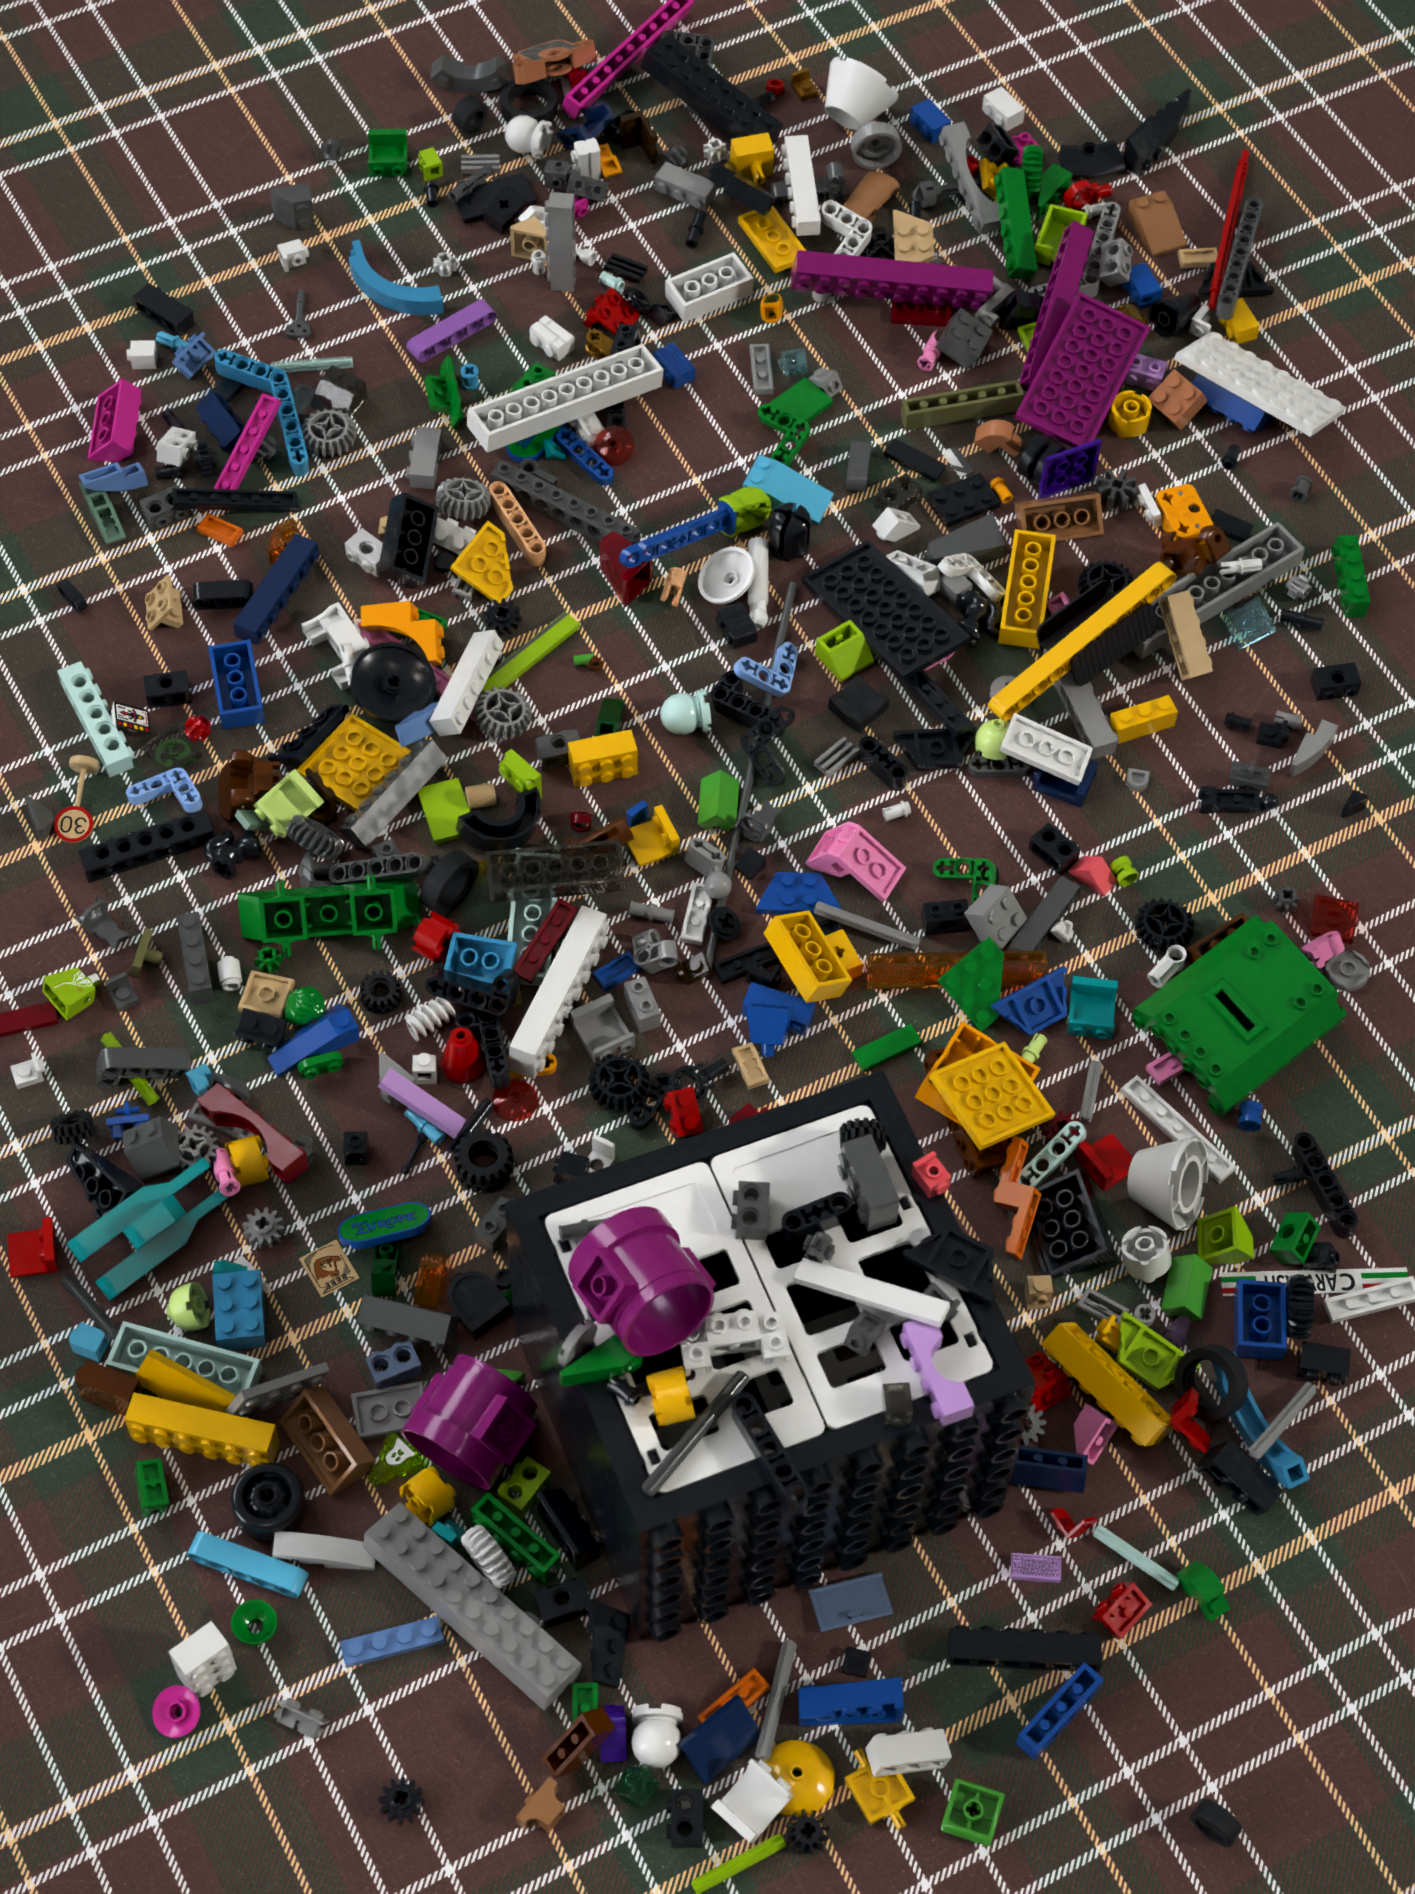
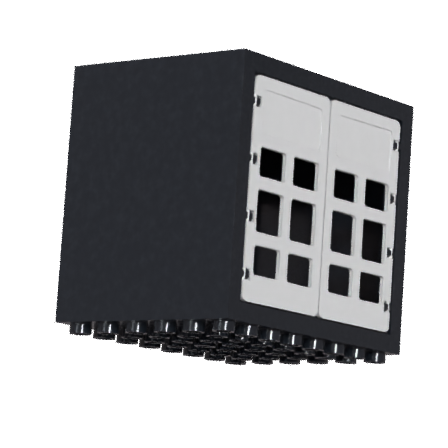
[504,1070,1036,1642]

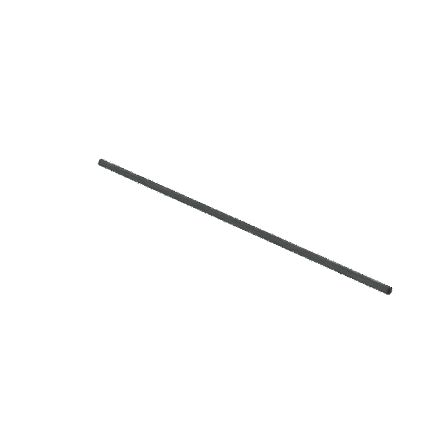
[705,582,797,968]

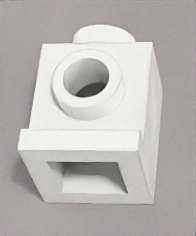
[277,239,309,272]
[412,1053,437,1084]

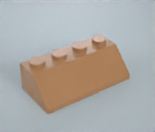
[1014,491,1104,541]
[279,1386,376,1496]

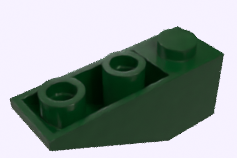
[594,697,625,737]
[371,1240,401,1297]

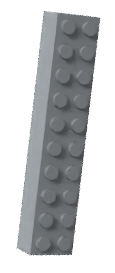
[1132,522,1305,660]
[363,1502,582,1710]

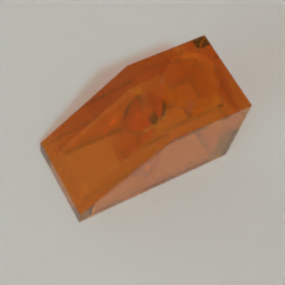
[413,1251,450,1309]

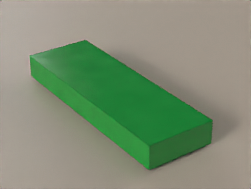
[852,1023,922,1073]

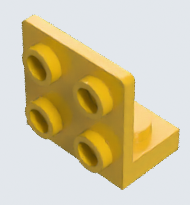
[627,804,680,867]

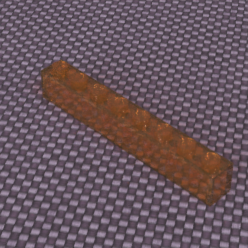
[865,950,1048,989]

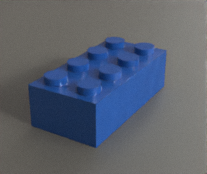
[208,639,265,730]

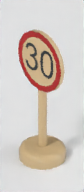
[54,755,100,843]

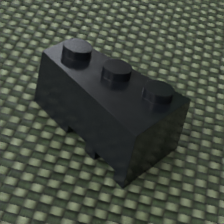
[1194,1440,1284,1516]

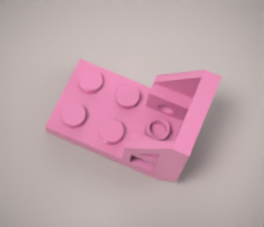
[805,821,906,902]

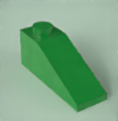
[559,1334,643,1387]

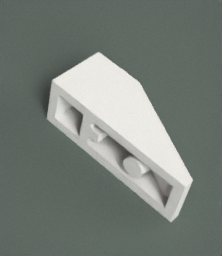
[886,550,941,596]

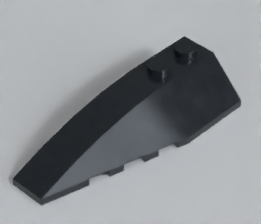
[1123,89,1192,177]

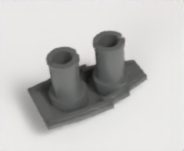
[297,851,334,888]

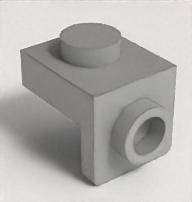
[808,368,843,398]

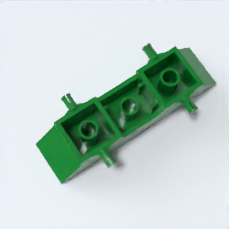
[237,873,421,957]

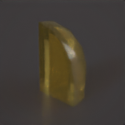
[1116,303,1148,325]

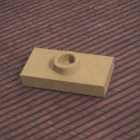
[1177,247,1218,269]
[731,1042,770,1090]

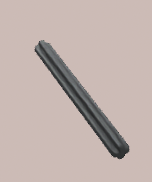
[642,1370,749,1496]

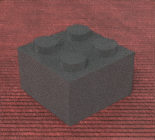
[935,308,993,369]

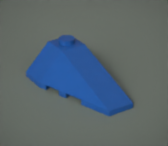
[267,1003,360,1077]

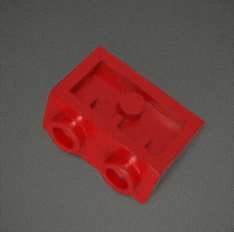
[663,1086,704,1138]
[1091,1582,1152,1640]

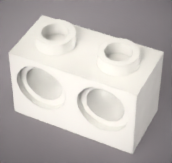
[157,426,197,467]

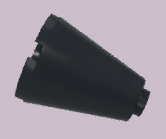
[1148,293,1201,338]

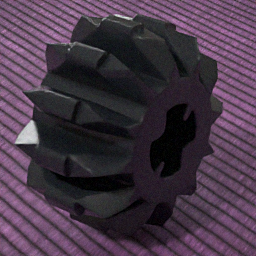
[785,1809,829,1855]

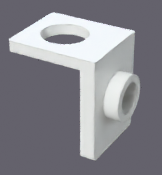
[588,1134,615,1173]

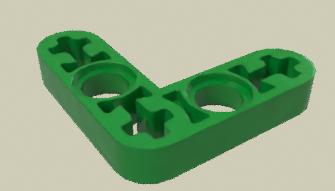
[758,403,811,467]
[933,858,996,905]

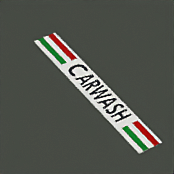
[1220,1267,1408,1296]

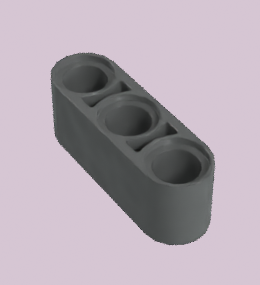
[845,440,872,492]

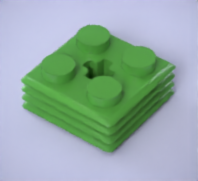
[941,1778,1005,1846]

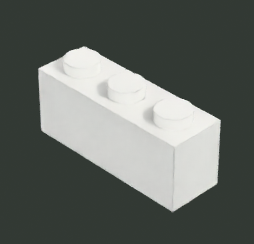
[865,1727,952,1777]

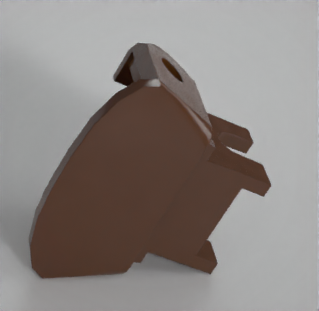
[1159,525,1232,576]
[218,749,280,823]

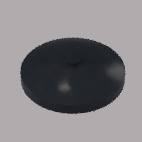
[350,642,436,724]

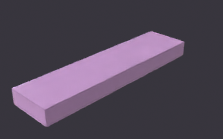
[378,1068,466,1139]

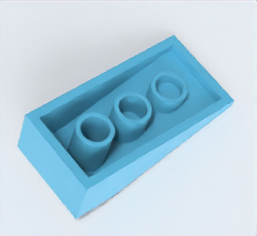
[743,455,834,525]

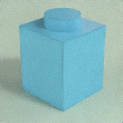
[69,1322,110,1362]

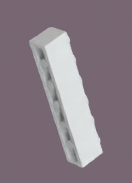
[781,135,821,236]
[429,630,504,737]

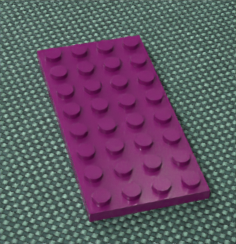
[1014,291,1151,448]

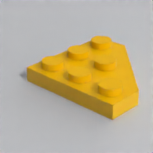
[450,521,513,603]

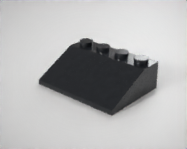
[1029,1168,1118,1279]

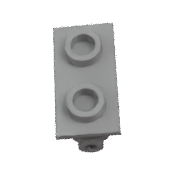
[274,1698,329,1739]

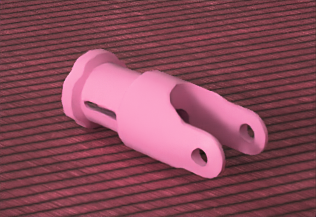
[917,330,942,371]
[213,1148,241,1196]

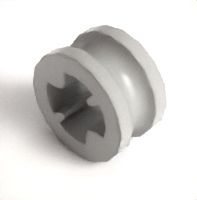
[1133,1304,1156,1327]

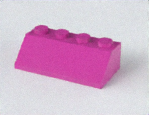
[88,378,142,462]

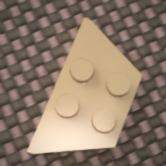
[893,210,934,263]

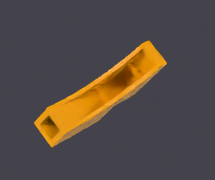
[361,601,445,666]

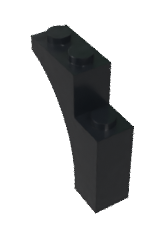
[708,159,777,216]

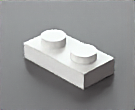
[1136,483,1162,528]

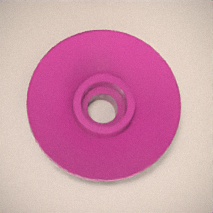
[152,1685,200,1738]

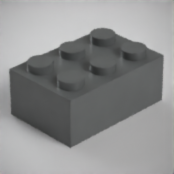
[837,1134,900,1232]

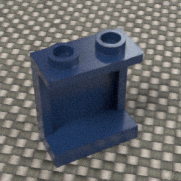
[556,102,616,150]
[1031,760,1099,808]

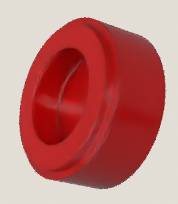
[766,79,785,95]

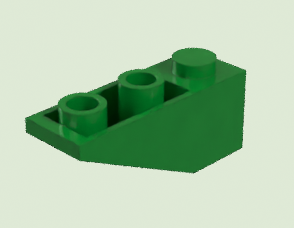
[1036,163,1073,221]

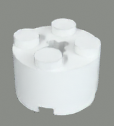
[1121,1226,1172,1283]

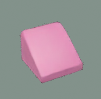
[1046,592,1070,616]

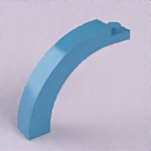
[348,240,444,315]
[1211,1352,1310,1489]

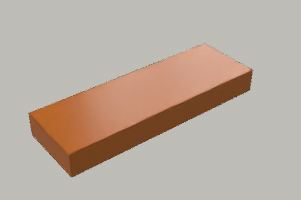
[697,1668,771,1724]

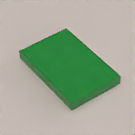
[763,377,833,426]

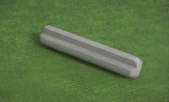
[1079,1060,1102,1123]

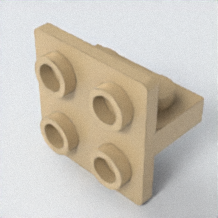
[145,575,183,631]

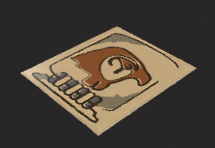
[299,1239,359,1298]

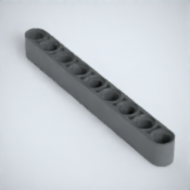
[1216,197,1263,320]

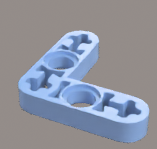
[733,642,798,697]
[126,768,203,813]

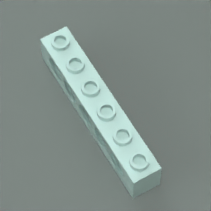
[57,661,135,777]

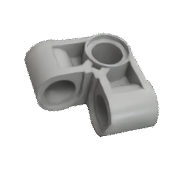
[632,929,678,974]

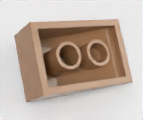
[1127,190,1187,257]

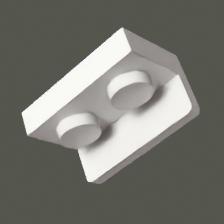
[568,412,609,447]

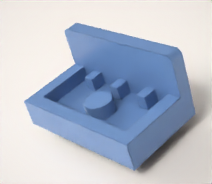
[172,331,216,380]

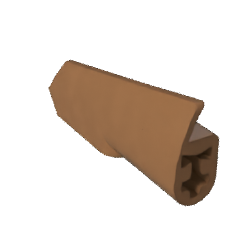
[839,171,900,234]

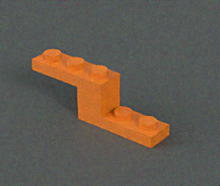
[993,1136,1041,1260]

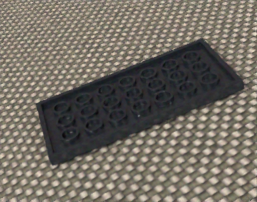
[802,540,971,682]

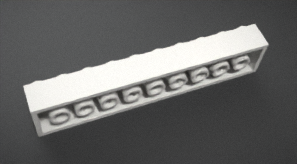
[467,344,664,453]

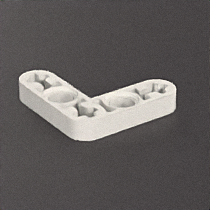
[938,553,1006,602]

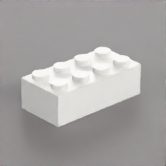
[665,252,754,323]

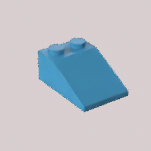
[444,932,518,985]

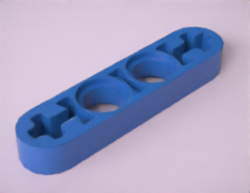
[556,428,614,486]

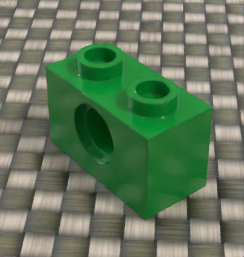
[1269,1212,1321,1264]

